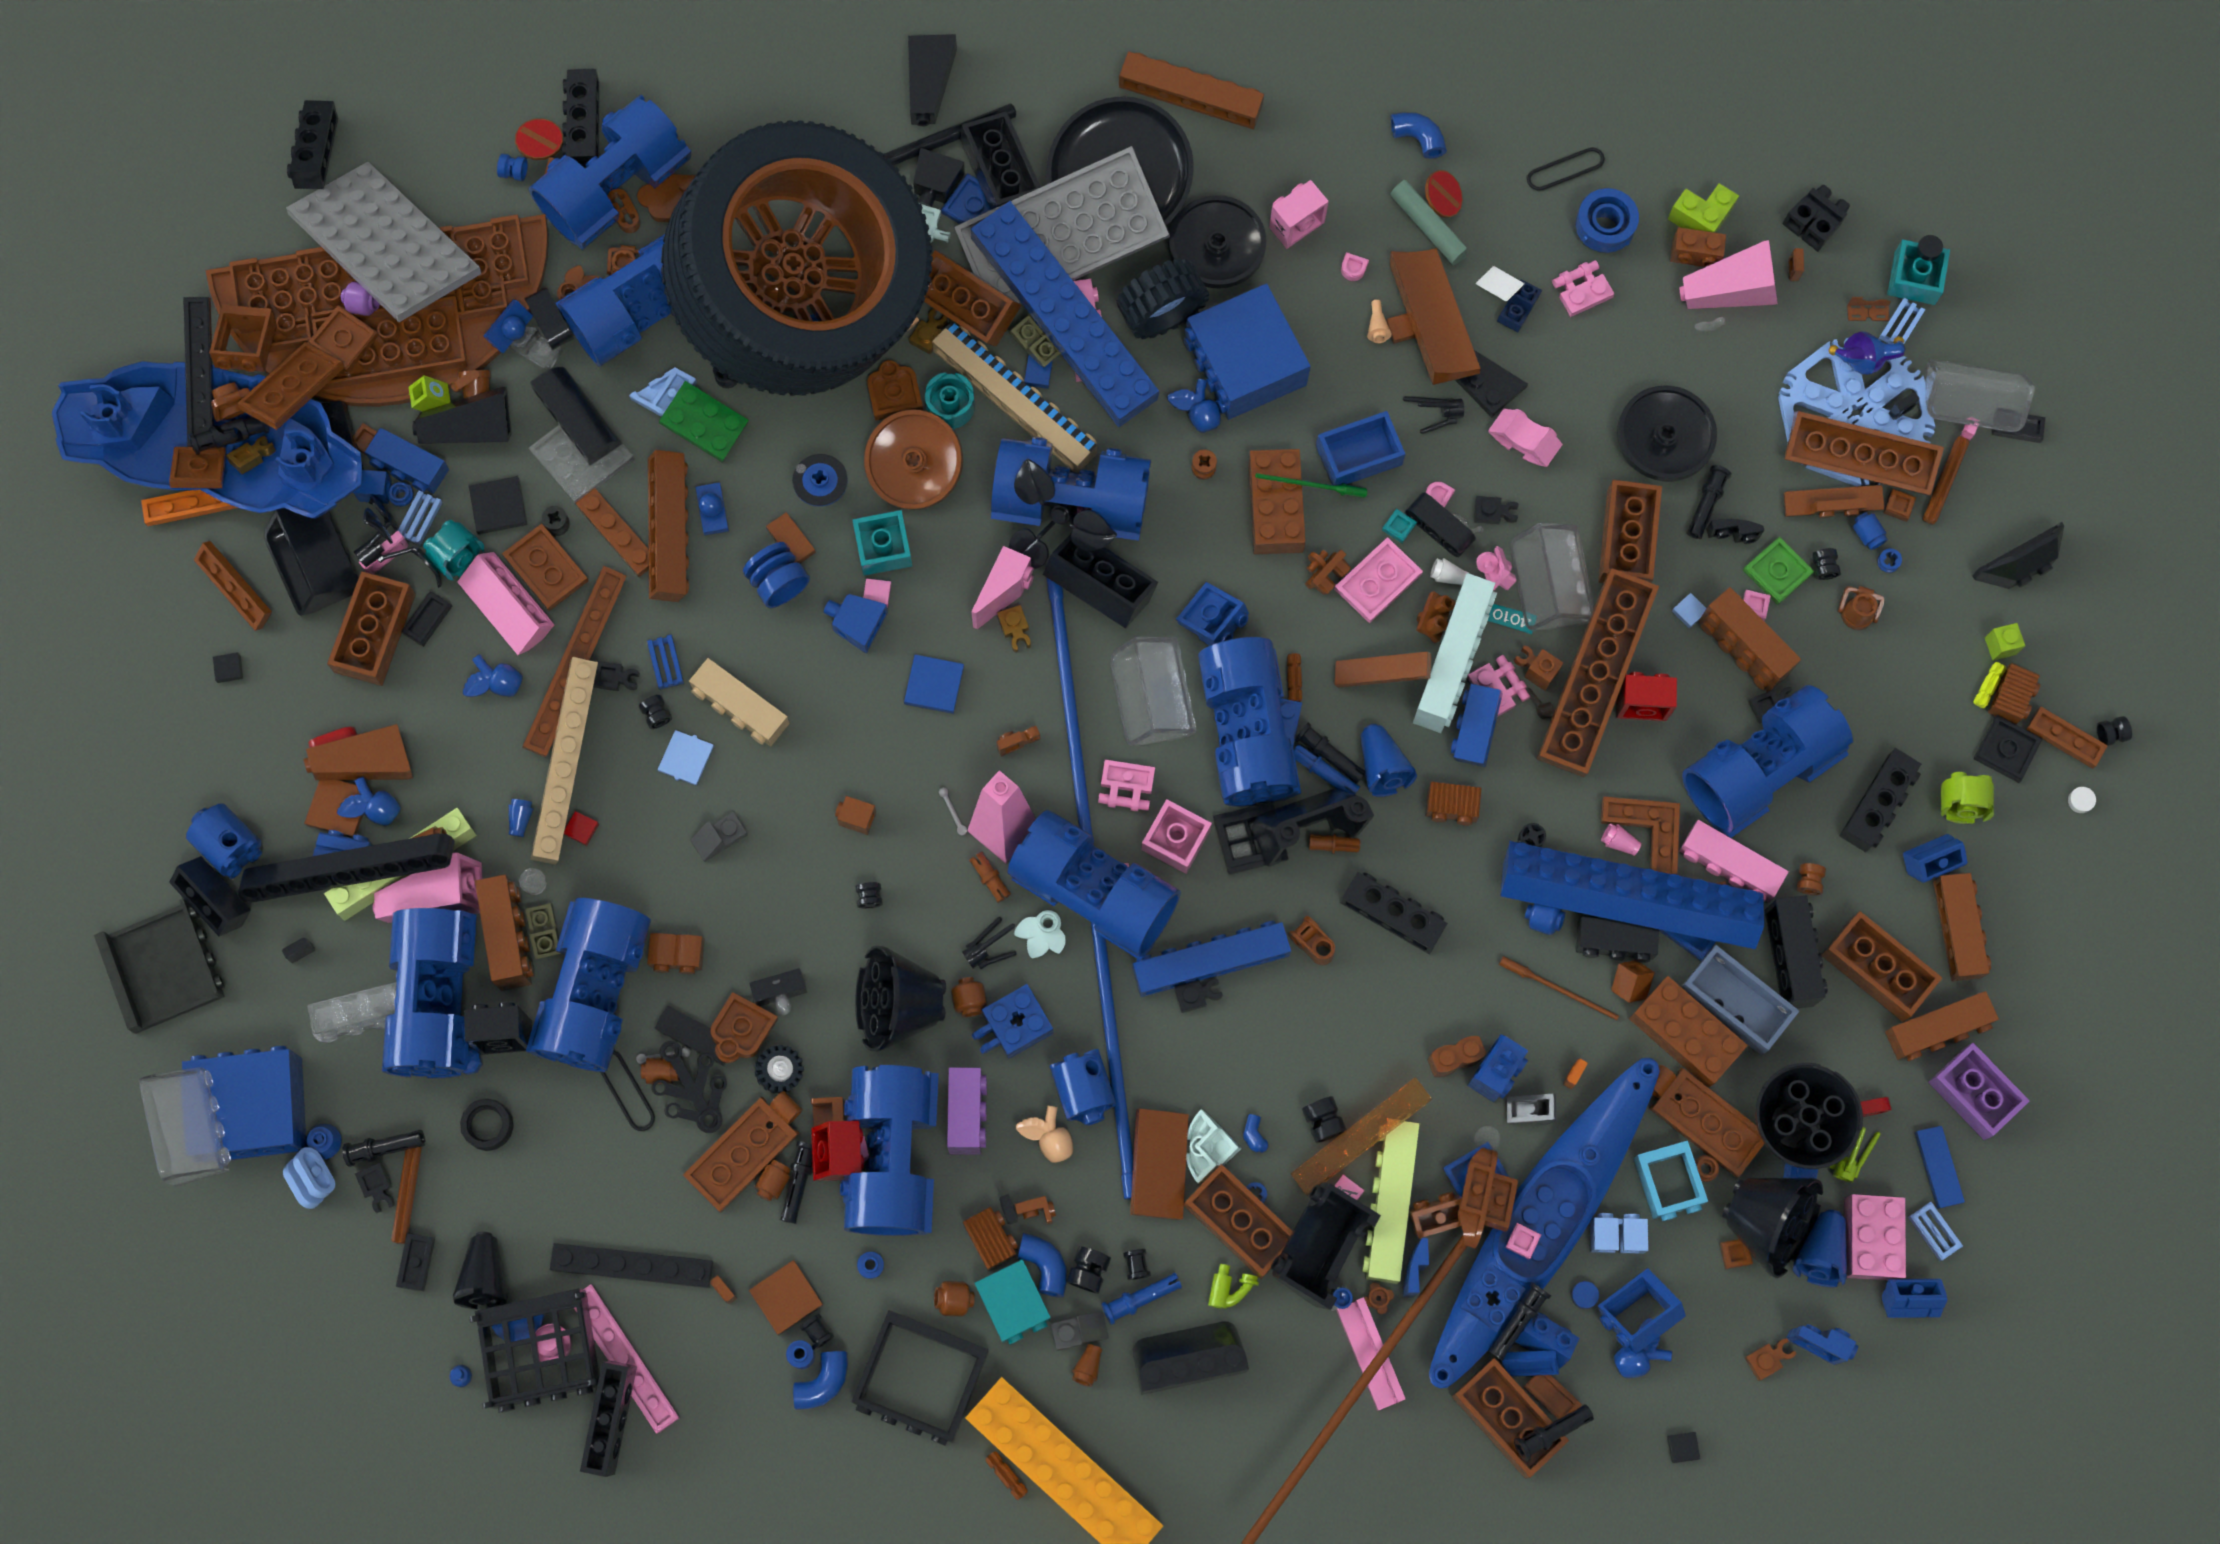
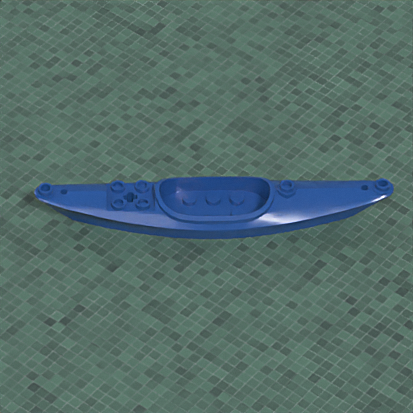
[1429,1058,1660,1388]

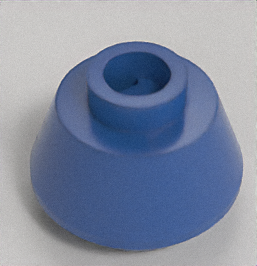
[305,1124,342,1160]

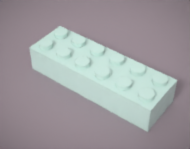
[1413,573,1497,733]

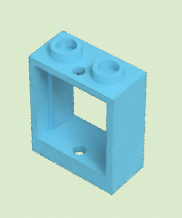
[1633,1141,1708,1222]

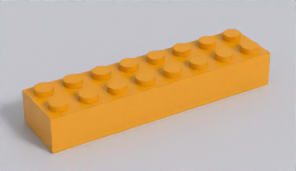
[965,1377,1163,1544]

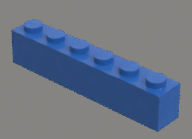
[1132,921,1291,997]

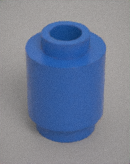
[1852,512,1888,550]
[786,1340,815,1369]

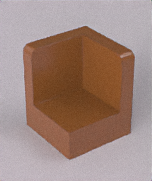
[1611,960,1655,1003]
[811,1097,845,1127]

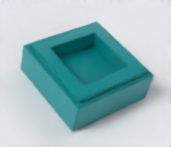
[1382,508,1417,544]

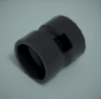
[1302,1096,1347,1143]
[1066,1246,1111,1294]

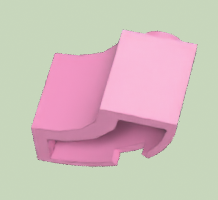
[1488,409,1563,467]

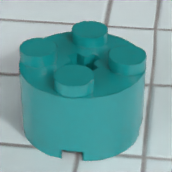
[925,372,975,430]
[423,520,484,580]

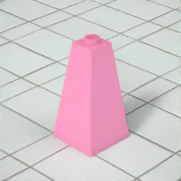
[1679,240,1778,309]
[967,770,1036,864]
[373,853,483,923]

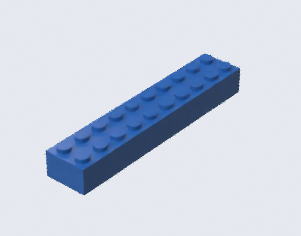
[971,201,1159,428]
[1500,841,1764,949]

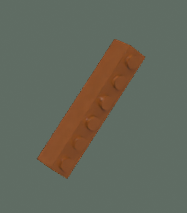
[1119,51,1264,130]
[648,450,689,602]

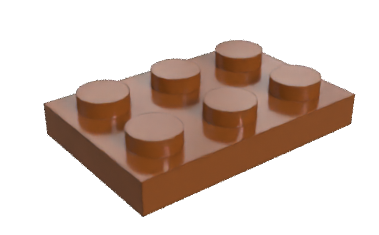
[502,523,589,611]

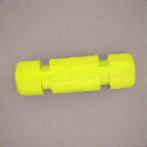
[1973,662,2006,709]

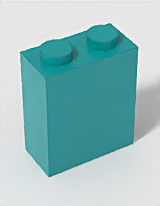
[975,1259,1051,1345]

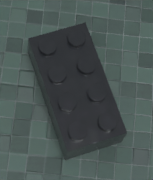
[960,111,1041,210]
[1042,531,1158,629]
[1764,895,1828,1009]

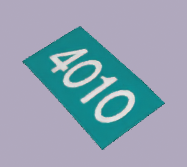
[1488,604,1537,634]

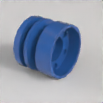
[743,542,810,608]

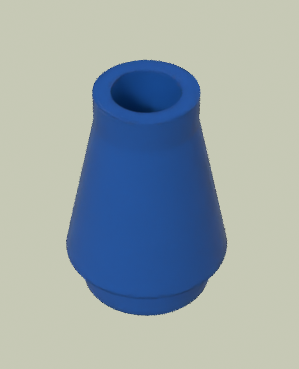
[508,799,534,837]

